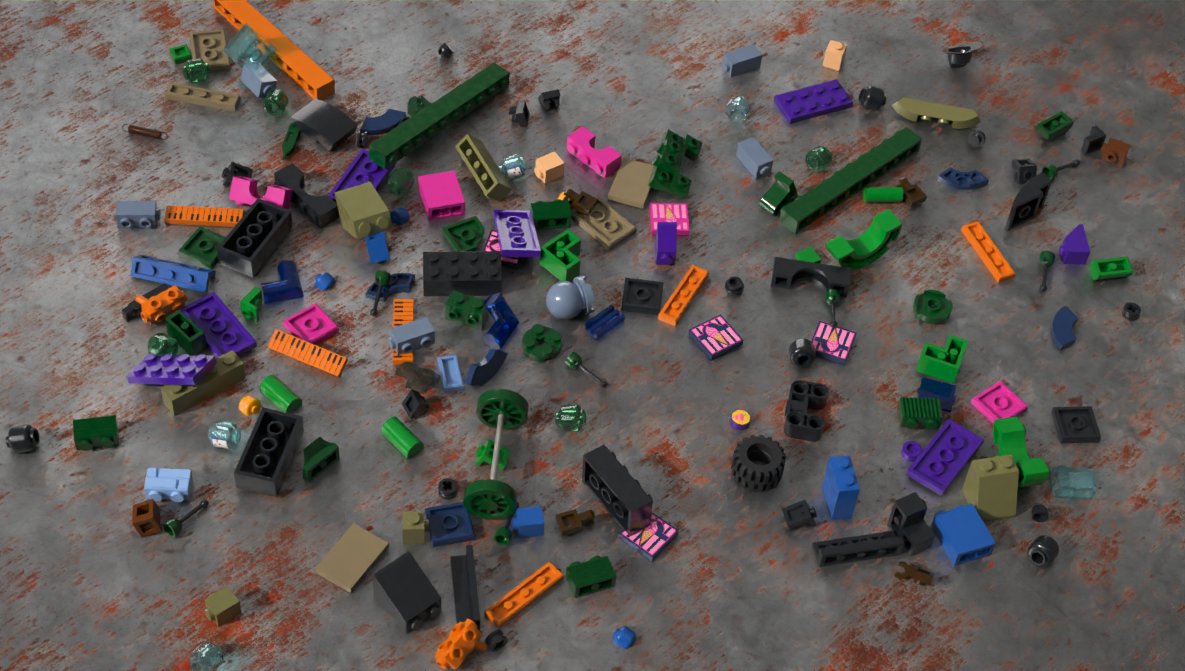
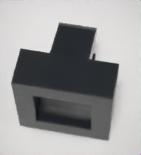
[538,89,561,111]
[509,101,530,127]
[402,390,430,419]

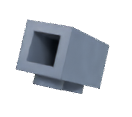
[721,44,762,77]
[240,62,277,98]
[736,137,773,179]
[115,201,161,228]
[388,317,435,355]

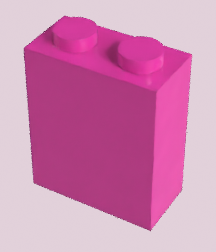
[418,170,465,221]

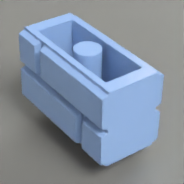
[144,468,193,502]

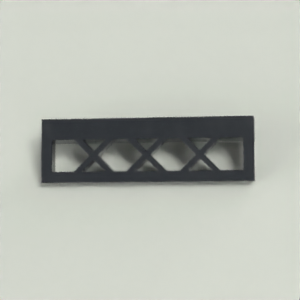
[812,530,904,567]
[450,545,480,631]

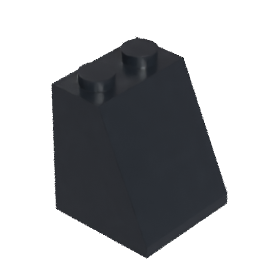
[373,551,441,634]

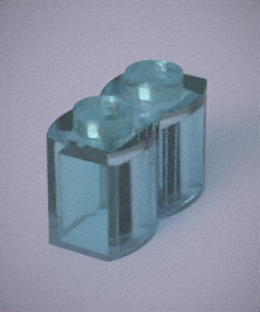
[1049,466,1097,500]

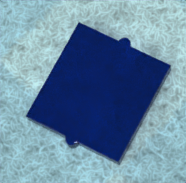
[917,377,956,413]

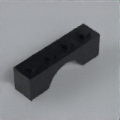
[274,163,339,229]
[771,257,851,298]

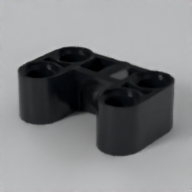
[784,380,829,442]

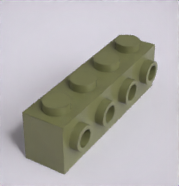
[455,134,512,202]
[161,350,245,416]

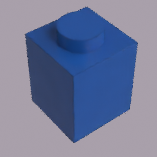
[365,231,390,264]
[512,506,545,538]

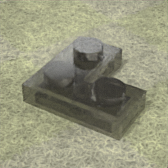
[395,362,441,394]

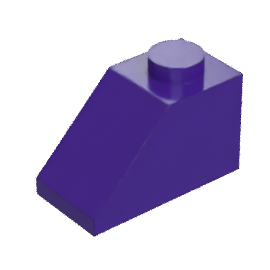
[654,222,677,265]
[1059,224,1090,265]

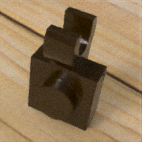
[896,177,927,207]
[563,188,598,215]
[556,509,595,536]
[895,561,935,586]

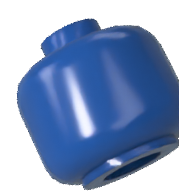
[390,207,410,225]
[314,272,335,291]
[612,626,636,649]

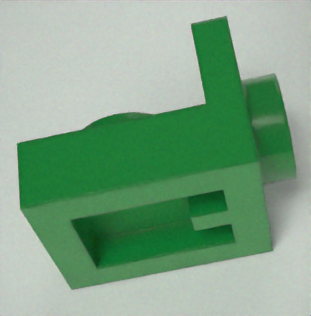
[240,287,263,322]
[475,440,510,470]

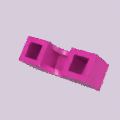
[566,126,622,178]
[229,176,293,210]

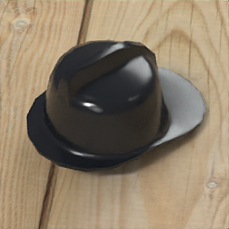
[943,42,983,68]

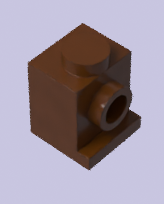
[1100,138,1130,168]
[132,499,162,537]

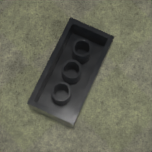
[217,198,292,277]
[423,251,502,296]
[234,407,304,497]
[582,445,653,536]

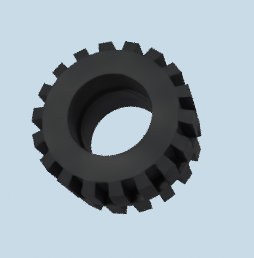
[731,434,786,491]

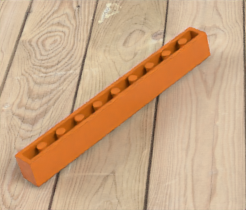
[213,0,335,100]

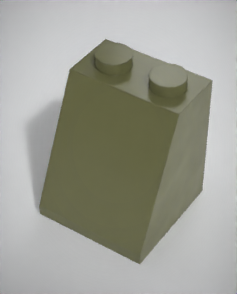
[334,182,393,239]
[962,454,1019,522]

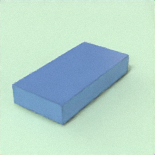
[437,355,464,393]

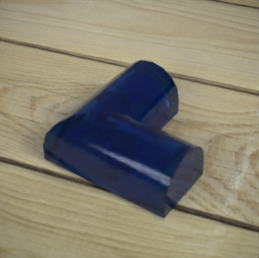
[261,260,304,304]
[484,293,520,349]

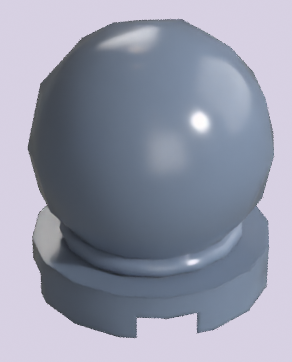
[546,275,595,320]

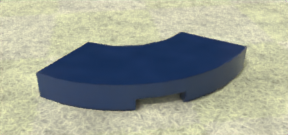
[360,109,406,135]
[937,167,989,190]
[366,273,415,302]
[1051,306,1078,350]
[464,348,508,386]

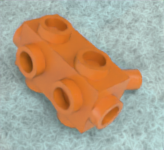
[135,285,188,326]
[434,619,487,670]

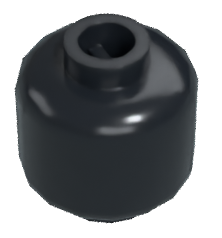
[858,85,886,111]
[789,338,816,368]
[5,424,40,453]
[1027,535,1059,567]

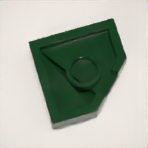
[442,216,485,251]

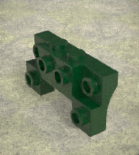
[648,129,702,199]

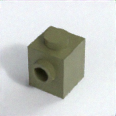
[402,511,429,544]
[204,586,241,627]

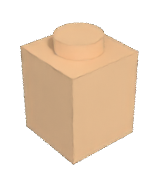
[823,40,847,71]
[534,151,564,184]

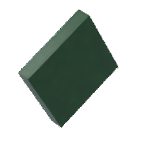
[178,226,226,270]

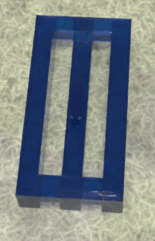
[583,305,625,340]

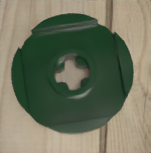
[913,289,953,325]
[522,324,562,362]

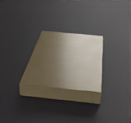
[189,29,231,73]
[607,158,654,209]
[571,197,637,250]
[315,523,389,593]

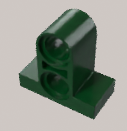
[759,171,798,216]

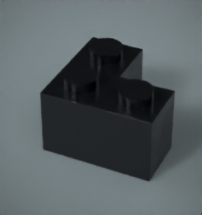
[887,492,936,556]

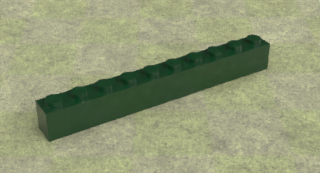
[369,63,510,169]
[779,127,922,234]

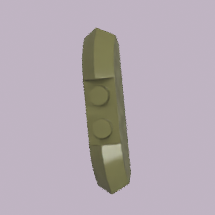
[891,97,981,129]

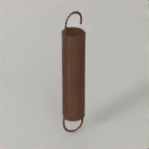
[122,124,168,140]

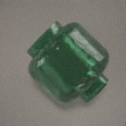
[182,58,210,83]
[262,89,289,116]
[805,146,832,172]
[387,168,415,196]
[147,333,178,357]
[555,404,586,432]

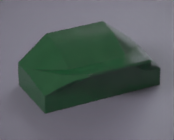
[1033,111,1074,142]
[303,437,340,483]

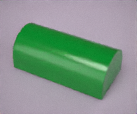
[863,187,903,203]
[1090,256,1134,280]
[260,374,302,413]
[382,416,424,459]

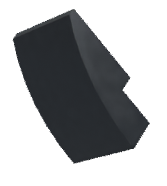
[289,99,358,152]
[1005,172,1052,231]

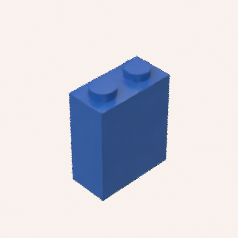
[822,455,860,520]
[931,503,996,566]

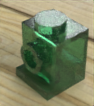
[407,95,432,117]

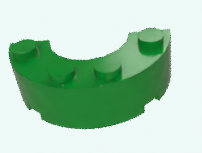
[826,209,902,270]
[993,416,1050,488]

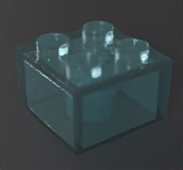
[223,23,277,68]

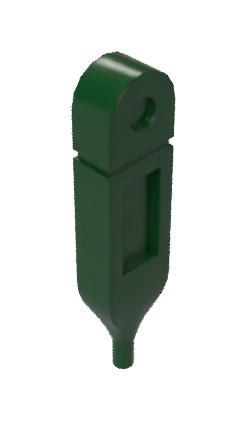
[282,122,301,160]

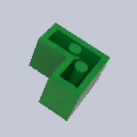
[539,229,581,282]
[916,335,968,384]

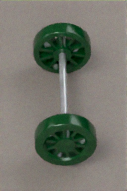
[463,389,529,520]

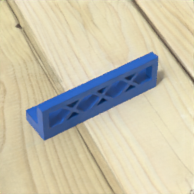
[130,255,216,292]

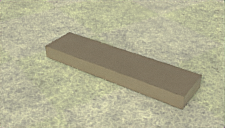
[165,82,241,112]

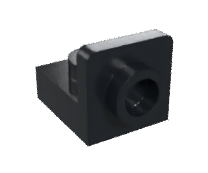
[1081,125,1106,155]
[1011,158,1037,184]
[221,162,253,187]
[782,500,817,530]

